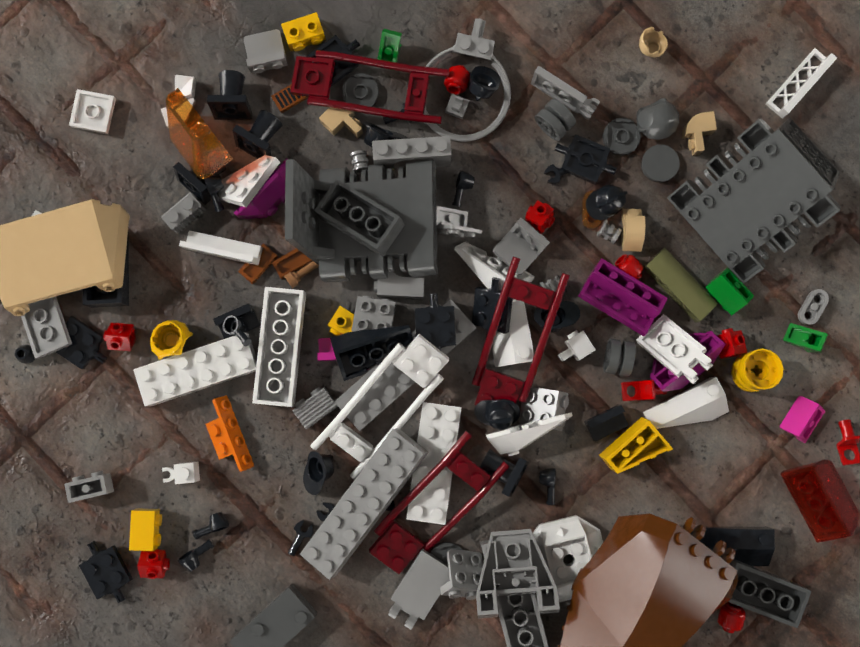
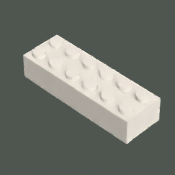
[252,287,306,407]
[133,332,257,406]
[406,402,461,525]

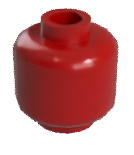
[444,65,470,95]
[615,254,643,280]
[717,602,746,633]

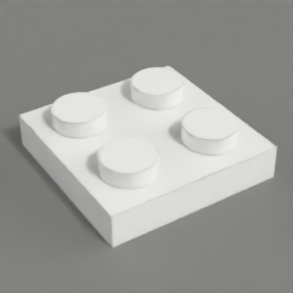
[69,89,116,134]

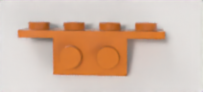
[206,395,254,472]

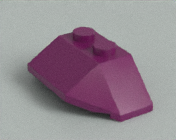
[234,158,288,219]
[650,331,725,392]

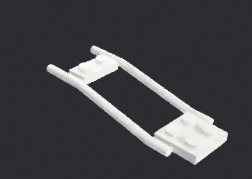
[310,334,449,480]

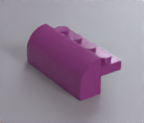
[578,258,668,336]

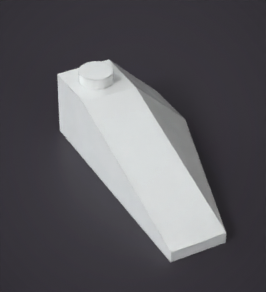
[454,242,535,303]
[492,300,534,367]
[643,377,729,429]
[486,412,573,456]

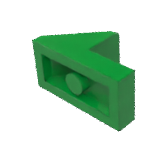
[378,29,402,70]
[783,323,828,353]

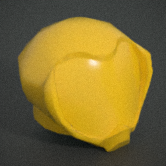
[150,320,193,360]

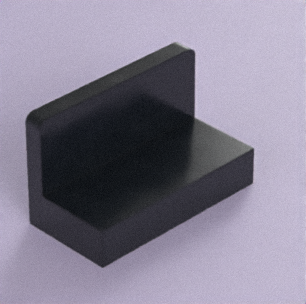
[213,303,260,339]
[584,405,628,442]

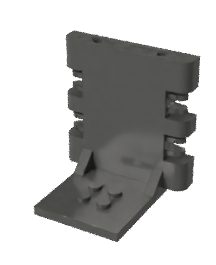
[667,117,841,284]
[285,159,438,283]

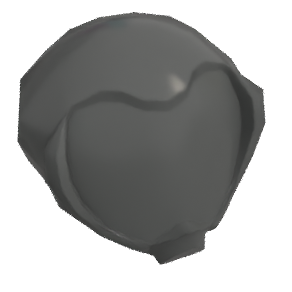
[636,98,679,140]

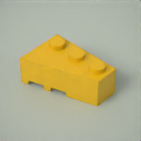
[599,417,673,474]

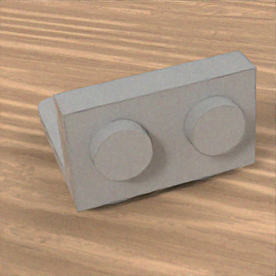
[244,29,288,74]
[436,206,482,238]
[493,218,550,275]
[352,296,396,332]
[519,387,569,431]
[440,549,483,600]

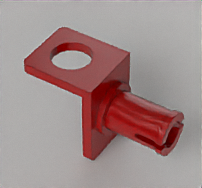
[621,380,668,401]
[836,419,860,466]

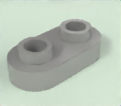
[798,289,829,325]

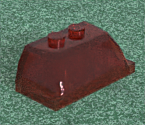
[780,459,859,543]

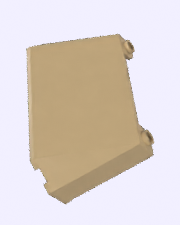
[0,199,130,316]

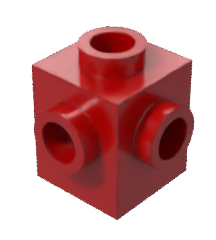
[525,201,555,234]
[103,323,136,351]
[717,328,748,359]
[137,549,170,579]

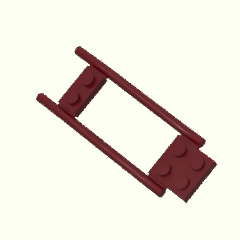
[290,50,449,124]
[472,256,570,405]
[369,431,510,574]

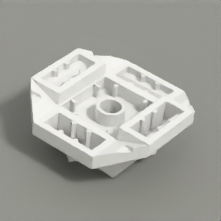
[533,515,603,602]

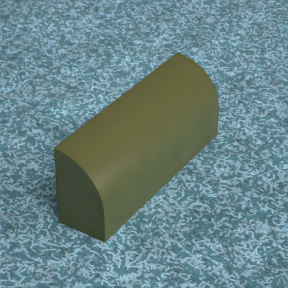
[643,247,718,323]

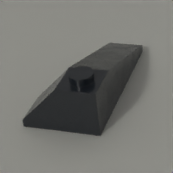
[330,325,413,381]
[690,527,775,566]

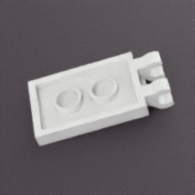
[636,314,713,384]

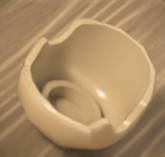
[639,27,668,58]

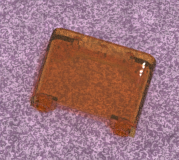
[166,88,233,179]

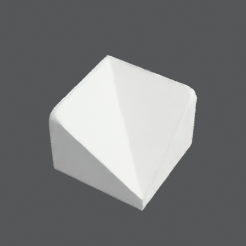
[175,75,197,99]

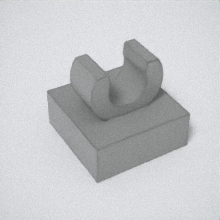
[445,94,470,119]

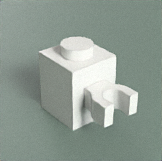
[558,330,596,361]
[162,461,200,484]

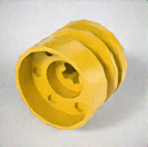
[731,349,784,393]

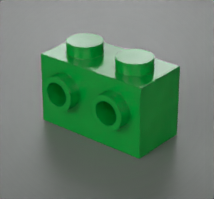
[705,267,754,316]

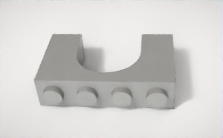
[372,136,451,170]
[374,270,424,299]

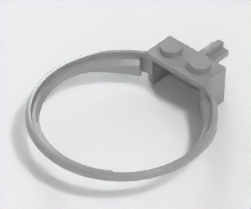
[423,18,511,142]

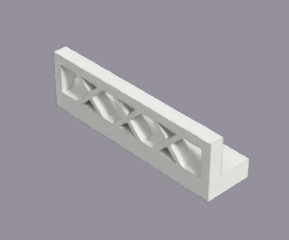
[765,48,837,118]
[179,231,263,266]

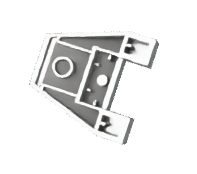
[476,529,560,619]

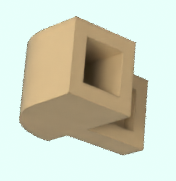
[319,108,363,138]
[682,111,717,156]
[621,208,646,252]

